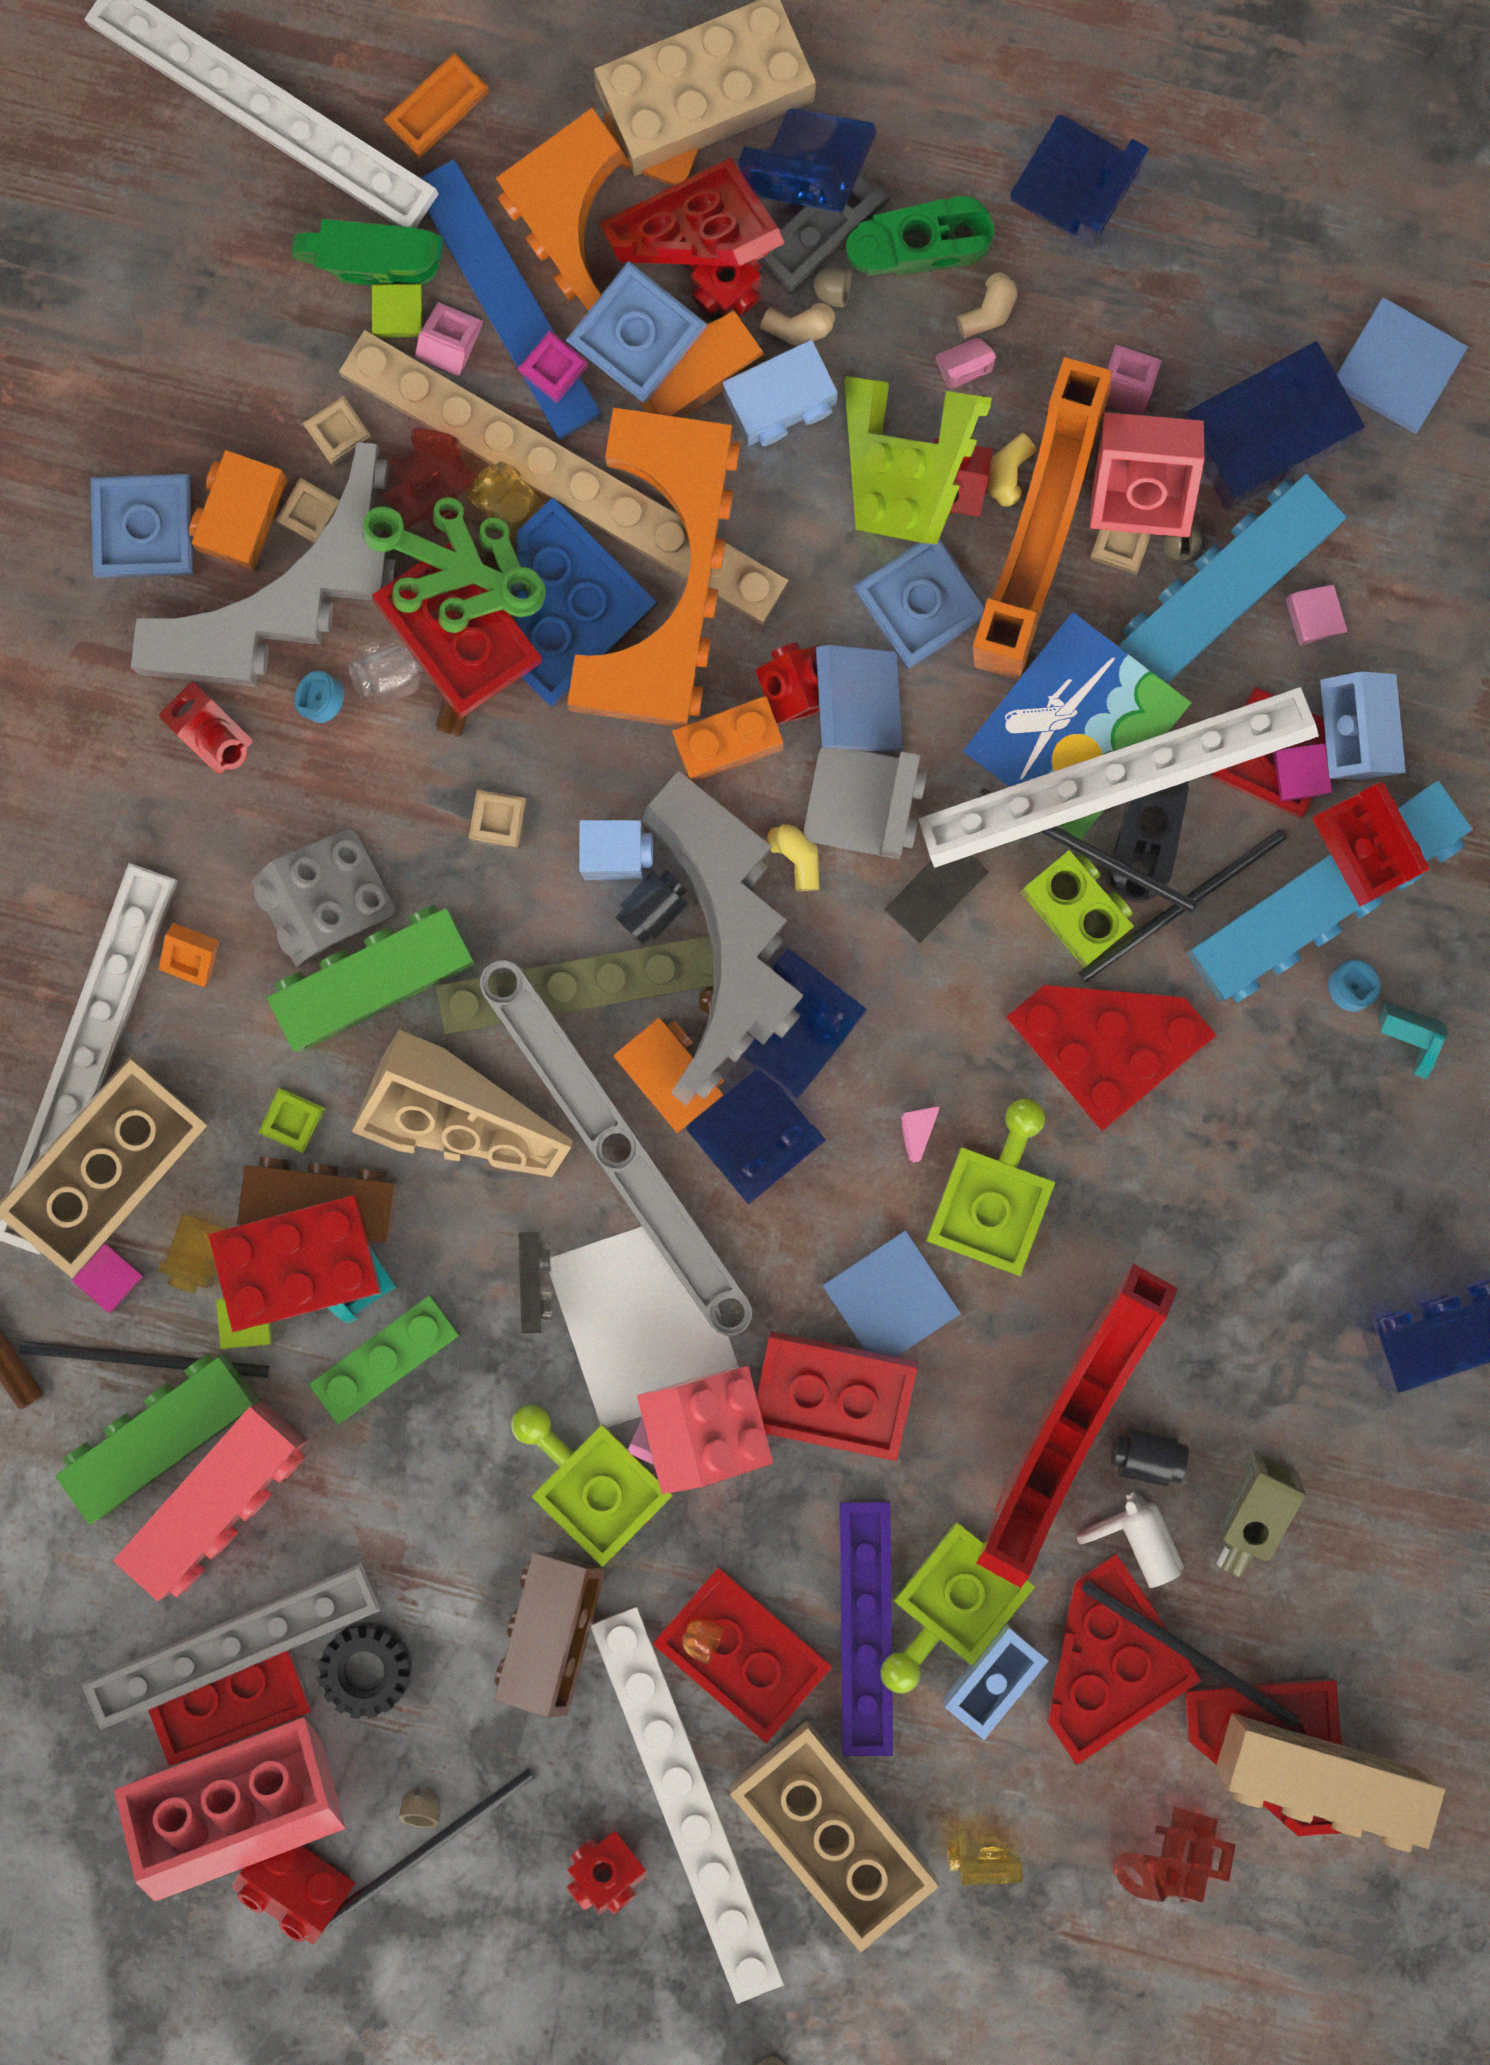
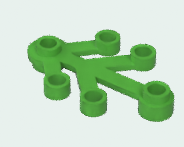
[362,497,546,633]

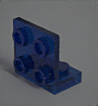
[737,109,877,213]
[1010,115,1149,249]
[741,948,867,1098]
[687,1066,826,1205]

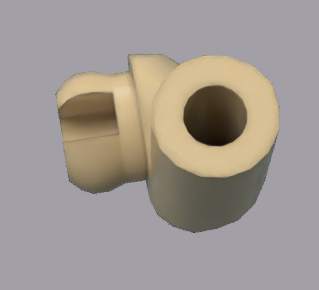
[956,272,1017,339]
[759,303,835,347]

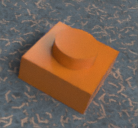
[158,923,219,988]

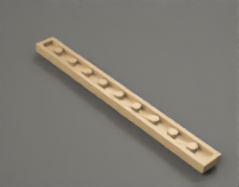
[339,330,789,625]

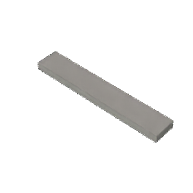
[81,1562,383,1730]

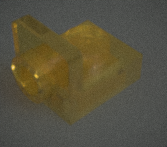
[466,461,545,540]
[158,1214,227,1293]
[948,1827,1023,1886]

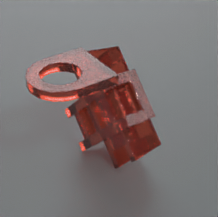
[383,428,478,536]
[1112,1806,1236,1903]

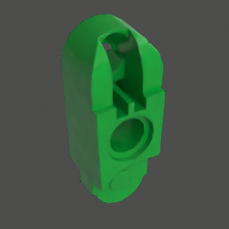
[846,196,994,276]
[291,219,444,287]

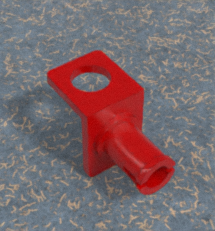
[159,682,252,774]

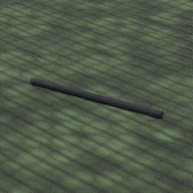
[978,788,1198,913]
[1078,829,1286,983]
[20,1341,270,1378]
[1080,1579,1300,1728]
[328,1768,536,1927]

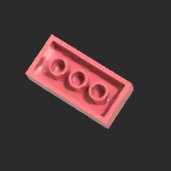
[113,1401,308,1602]
[114,1717,346,1902]

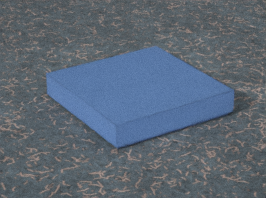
[566,261,707,405]
[1331,297,1468,435]
[90,474,194,578]
[853,538,985,670]
[816,645,903,752]
[822,1230,961,1357]

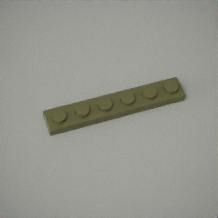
[436,936,713,1035]

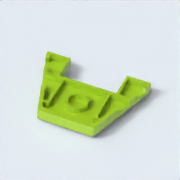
[844,376,992,544]

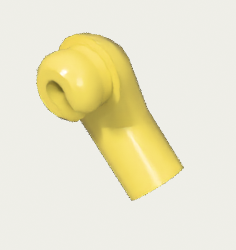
[987,432,1037,507]
[766,824,819,891]

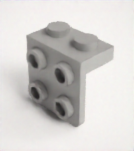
[803,747,927,860]
[251,829,396,968]

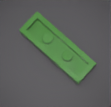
[308,1295,460,1425]

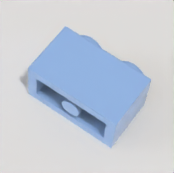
[722,340,838,446]
[1320,671,1406,780]
[579,820,653,880]
[942,1623,1049,1740]

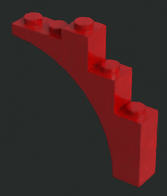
[976,1263,1178,1588]

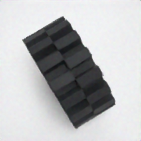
[318,1623,412,1719]

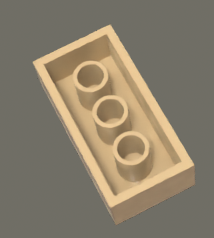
[594,0,816,177]
[0,1056,208,1278]
[1215,1713,1446,1852]
[730,1720,939,1953]

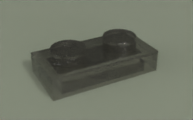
[884,855,989,944]
[518,1231,553,1334]

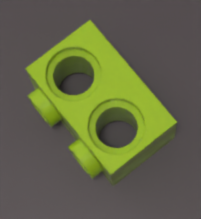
[1020,850,1134,968]

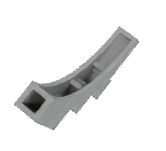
[131,442,397,687]
[641,770,803,1106]

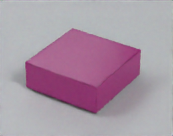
[518,331,589,403]
[1273,743,1333,802]
[72,1243,145,1313]

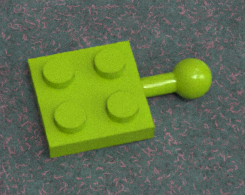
[926,1098,1055,1277]
[511,1405,673,1568]
[881,1522,1035,1693]

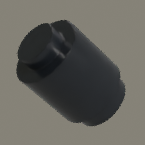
[615,870,688,944]
[1111,1427,1189,1487]

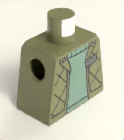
[1216,1451,1306,1578]

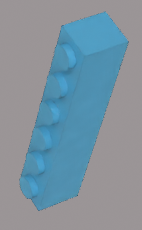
[1118,474,1347,684]
[1185,780,1473,1004]

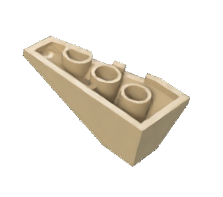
[351,1029,573,1177]

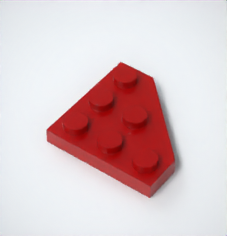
[599,157,785,266]
[1005,985,1217,1132]
[1047,1552,1202,1765]
[1184,1678,1342,1837]

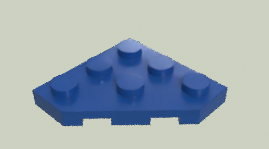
[516,497,658,709]

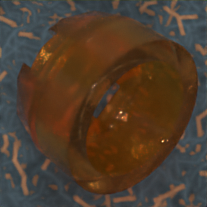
[682,1619,724,1665]

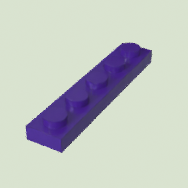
[840,1501,893,1757]

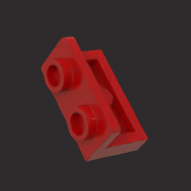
[1312,781,1429,907]
[231,1846,356,1944]

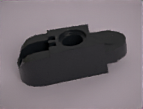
[1108,781,1189,902]

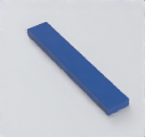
[420,159,602,440]

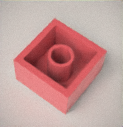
[1090,412,1205,537]
[637,1366,774,1494]

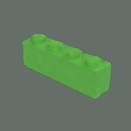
[266,905,477,1053]
[55,1353,260,1525]

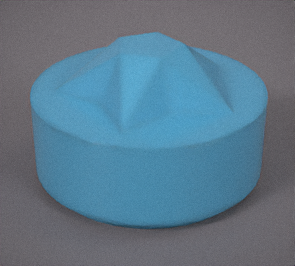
[295,671,344,723]
[1328,959,1381,1012]

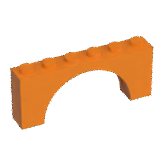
[495,108,767,418]
[973,357,1113,681]
[567,407,741,728]

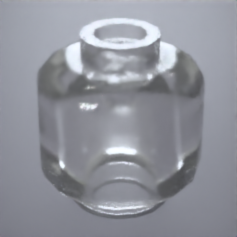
[348,633,424,705]

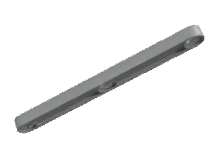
[480,960,752,1336]

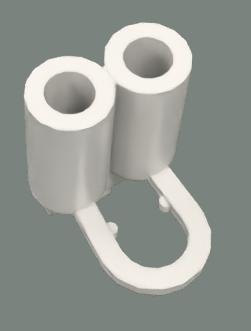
[1076,1491,1184,1588]

